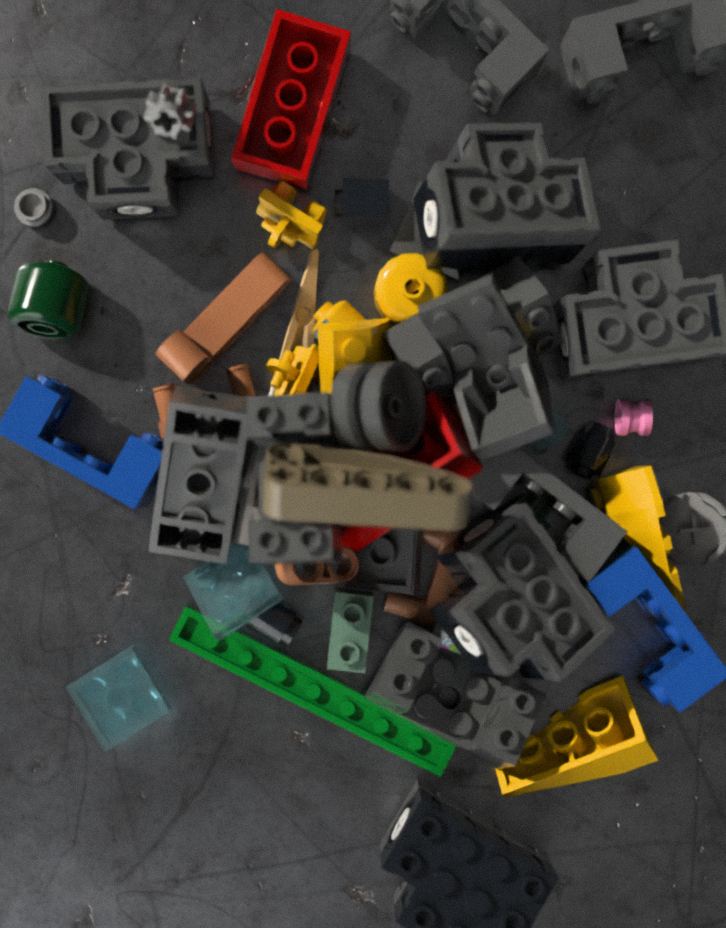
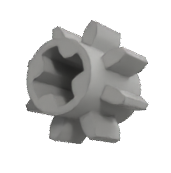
[143,83,197,139]

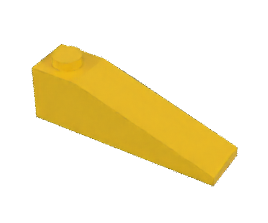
[318,318,393,448]
[588,466,687,613]
[495,675,659,798]

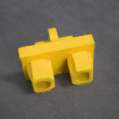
[256,181,327,250]
[266,344,319,395]

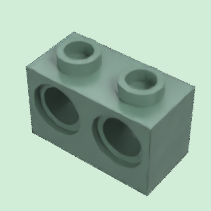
[327,588,374,674]

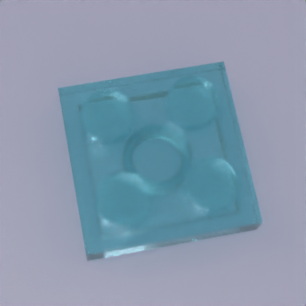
[183,543,284,641]
[65,645,172,752]

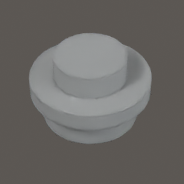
[14,188,53,227]

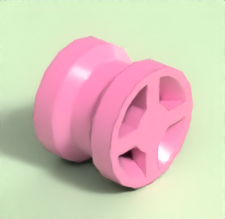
[614,399,653,436]

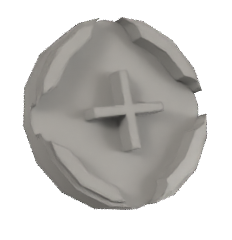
[658,492,726,567]

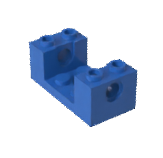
[0,374,164,509]
[578,542,726,712]

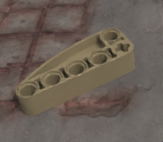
[263,442,473,531]

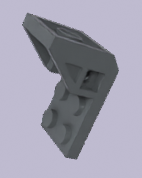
[418,274,554,461]

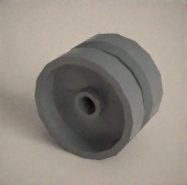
[329,361,426,452]

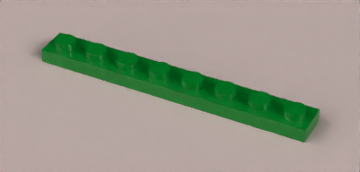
[169,605,456,777]

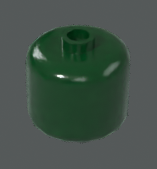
[8,260,88,339]

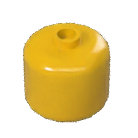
[373,253,448,327]

